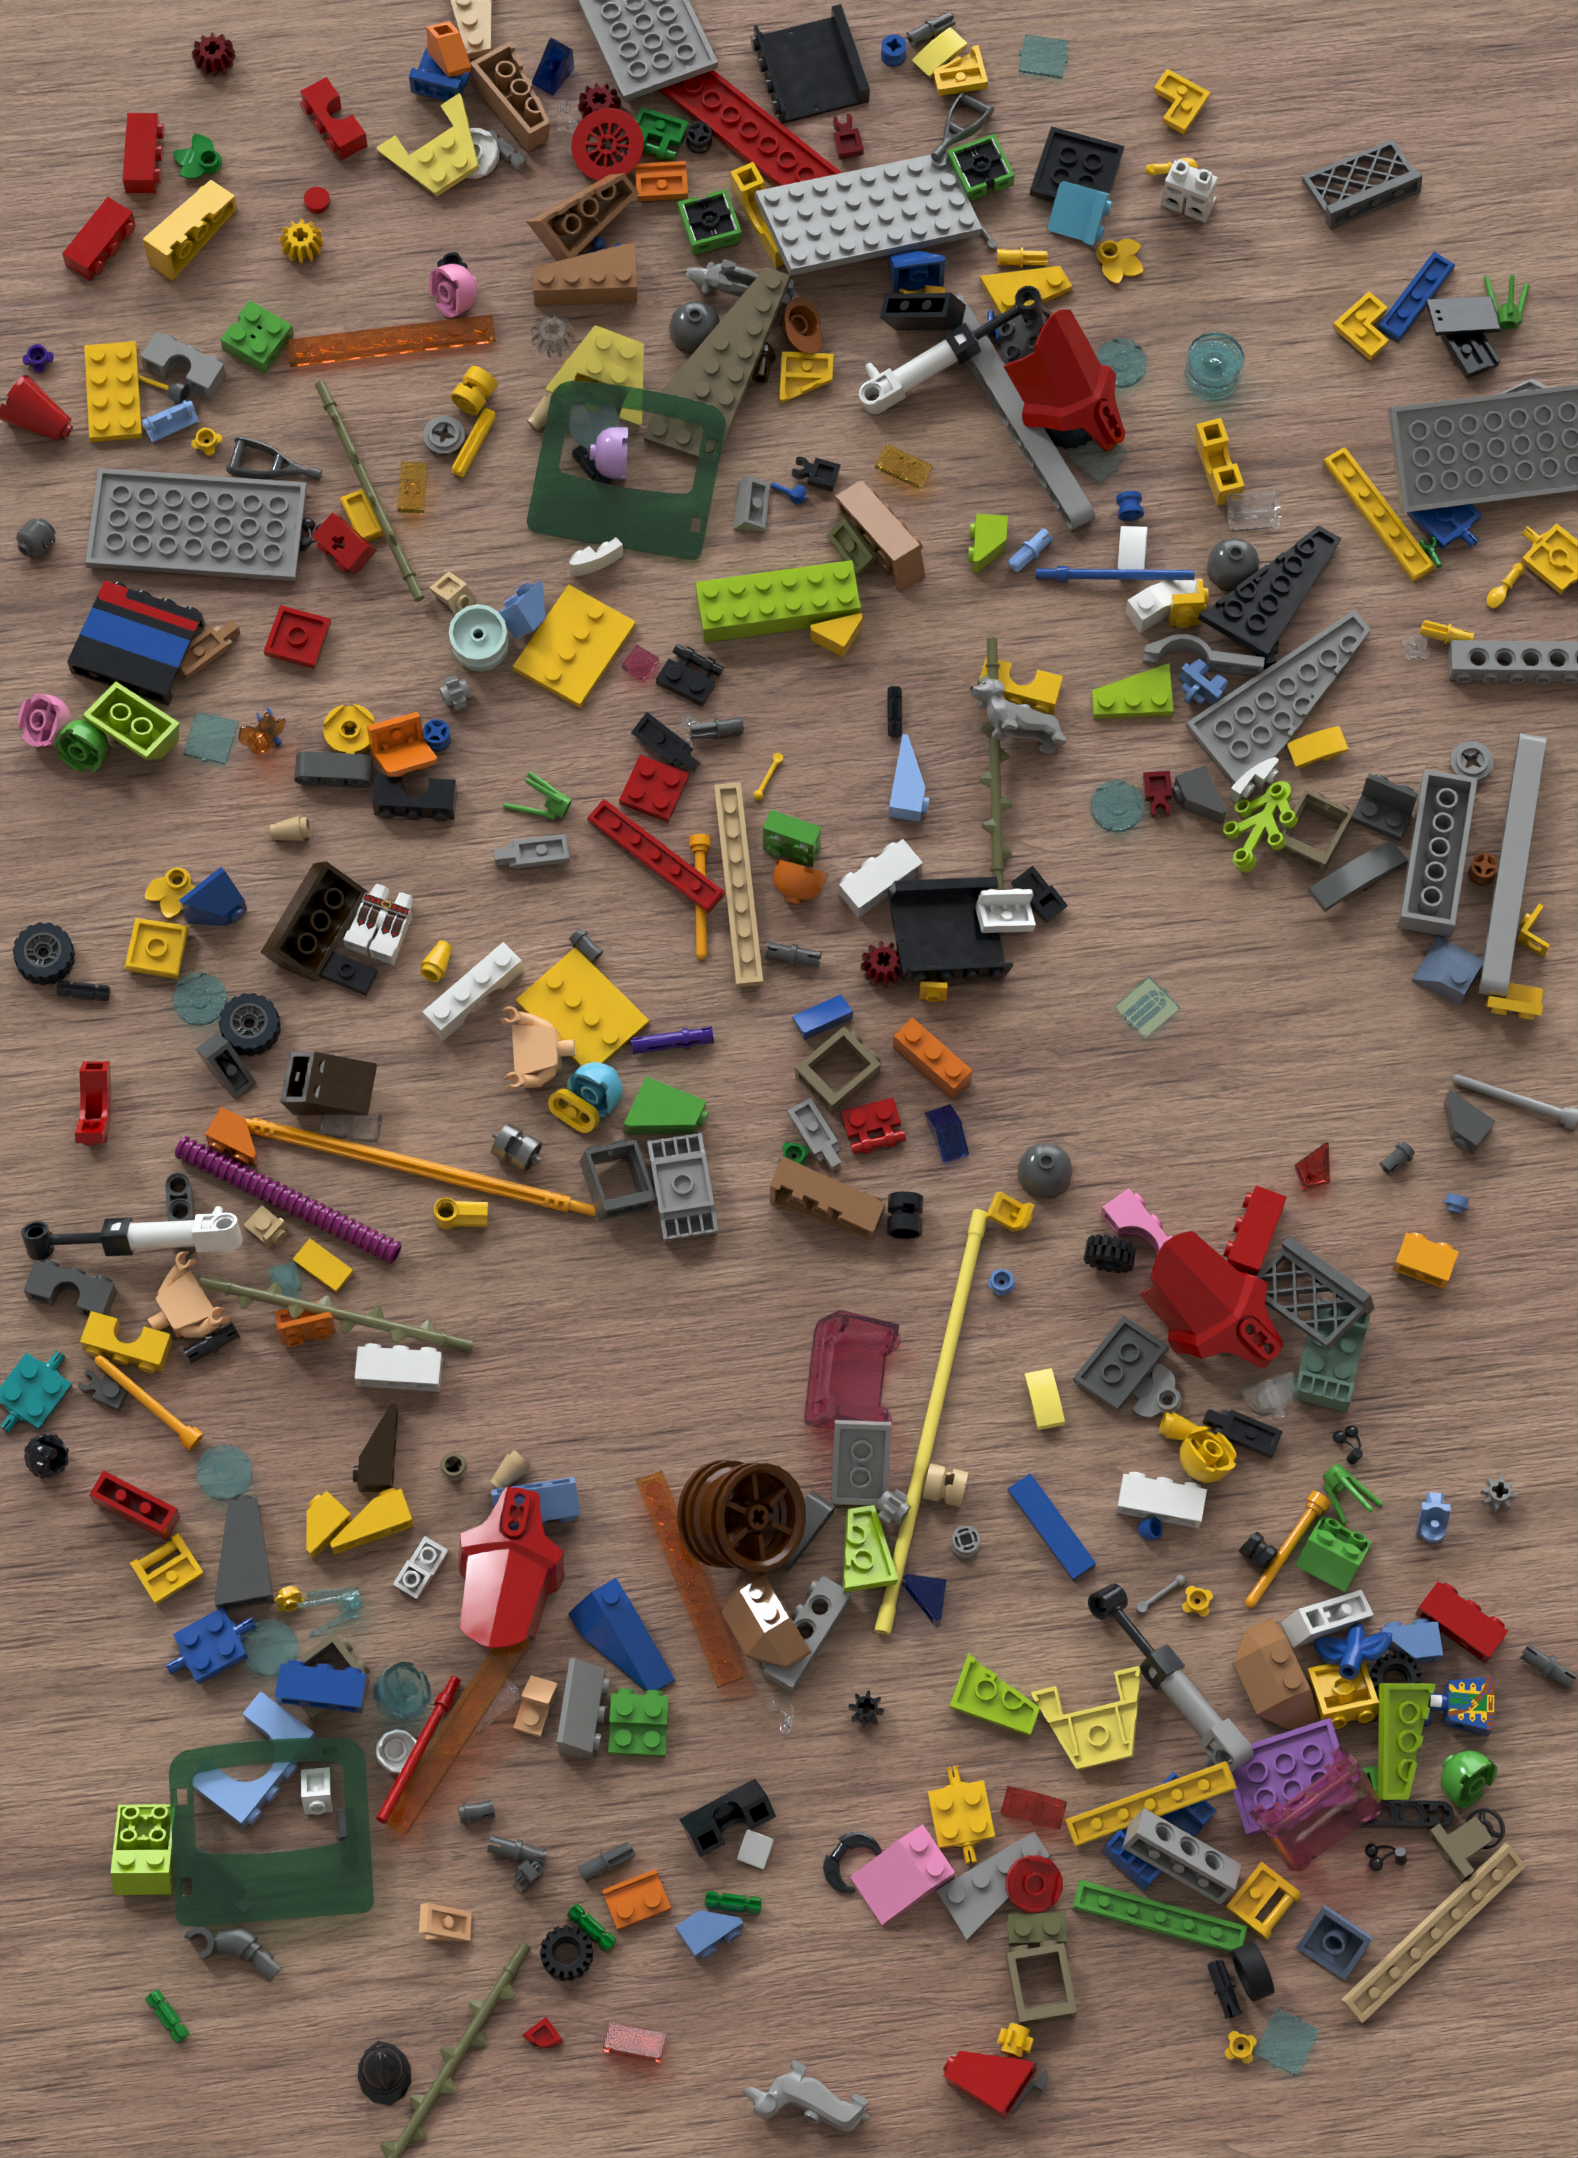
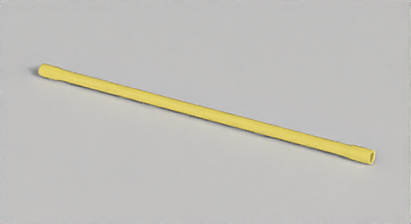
[874,1209,988,1635]

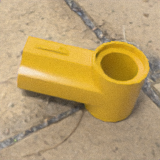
[434,1197,488,1230]

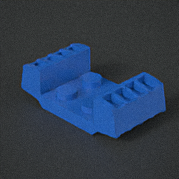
[1102,1771,1217,1891]

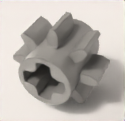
[439,675,471,710]
[1480,1475,1517,1512]
[876,1489,911,1525]

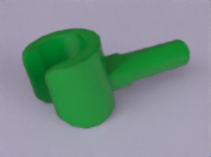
[1419,536,1442,568]

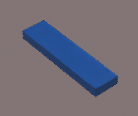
[1377,251,1456,343]
[1007,1473,1096,1581]

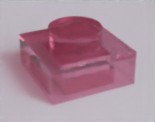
[622,645,659,682]

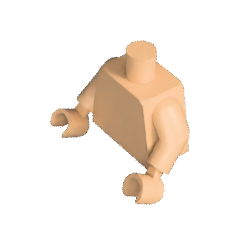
[500,1006,577,1092]
[147,1251,230,1338]

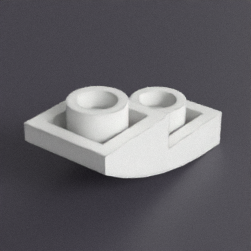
[1118,526,1148,569]
[569,537,623,577]
[1229,757,1279,803]
[393,1536,450,1599]

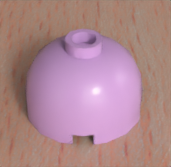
[590,427,628,480]

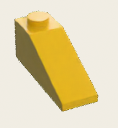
[330,1488,414,1555]

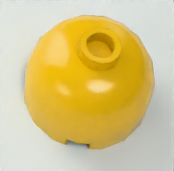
[1179,1426,1237,1483]

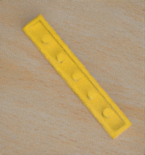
[1323,447,1435,582]
[1065,1761,1237,1847]

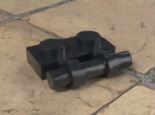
[656,644,724,707]

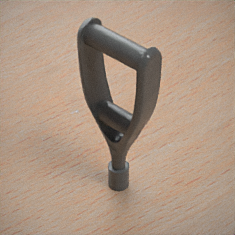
[931,91,994,161]
[226,436,322,480]

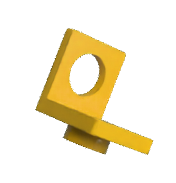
[1517,903,1550,957]
[919,981,948,1002]

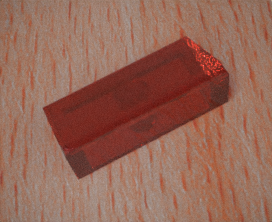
[603,2022,667,2063]

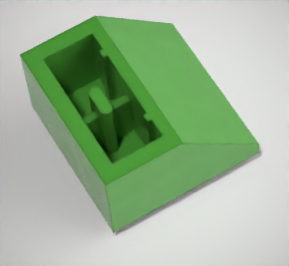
[1295,1515,1372,1592]

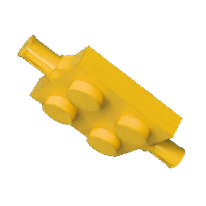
[1521,523,1578,594]
[928,1766,996,1864]

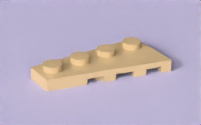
[449,0,492,60]

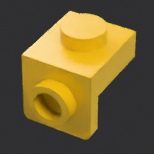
[986,1191,1035,1232]

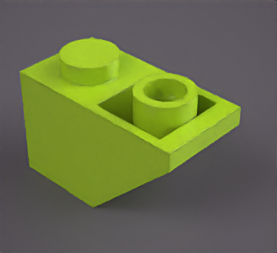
[968,514,1008,573]

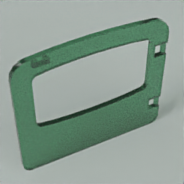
[527,381,726,560]
[169,1738,374,1927]

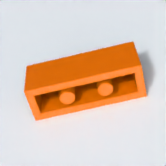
[893,1017,973,1100]

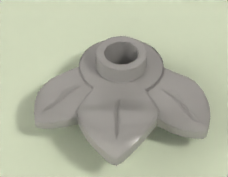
[1133,1364,1182,1418]

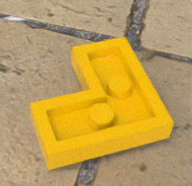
[1153,69,1211,135]
[1333,291,1389,361]

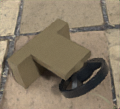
[1427,1808,1505,1883]

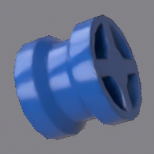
[881,34,906,67]
[1116,491,1144,521]
[423,719,451,752]

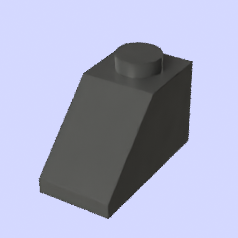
[1172,766,1226,823]
[195,1033,256,1099]
[1444,1090,1495,1154]

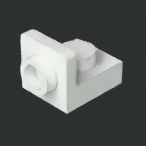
[301,1767,333,1815]

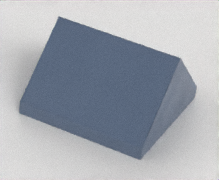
[1296,1905,1373,1981]

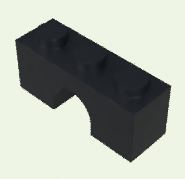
[373,775,457,822]
[679,1779,776,1857]

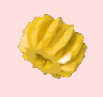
[279,218,324,264]

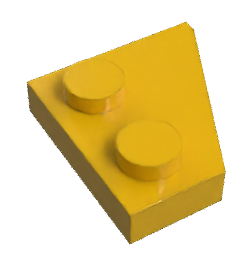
[933,45,988,96]
[780,352,834,403]

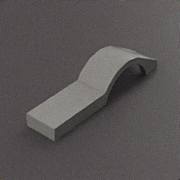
[1143,634,1265,677]

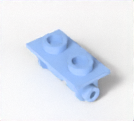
[141,400,200,443]

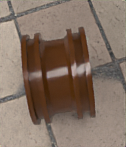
[677,1460,806,1572]

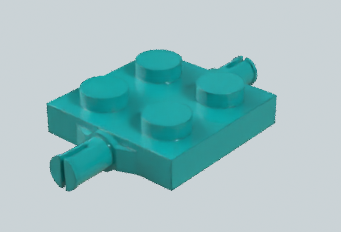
[0,1350,72,1433]

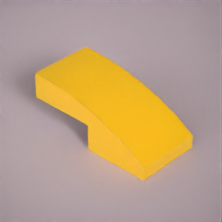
[1287,726,1350,769]

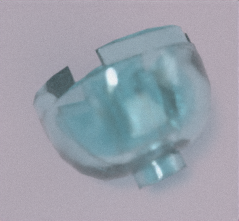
[373,1662,431,1721]

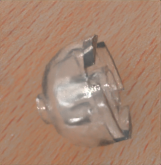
[1241,1370,1299,1420]

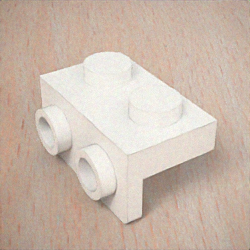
[975,889,1036,933]

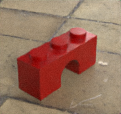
[300,77,367,160]

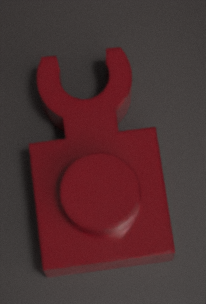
[833,114,864,160]
[1143,771,1173,818]

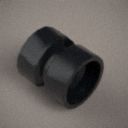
[887,1191,923,1239]

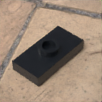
[319,952,378,996]

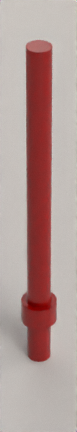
[376,1676,461,1824]

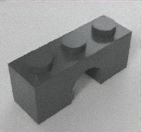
[24,1260,117,1317]

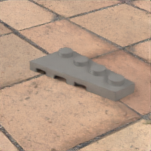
[936,1831,1050,1942]

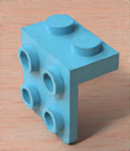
[1048,181,1112,245]

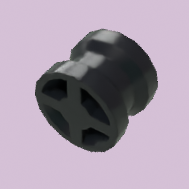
[686,121,712,154]

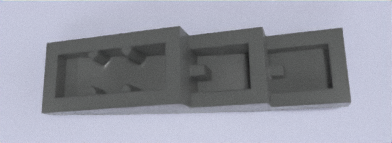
[1308,840,1408,912]

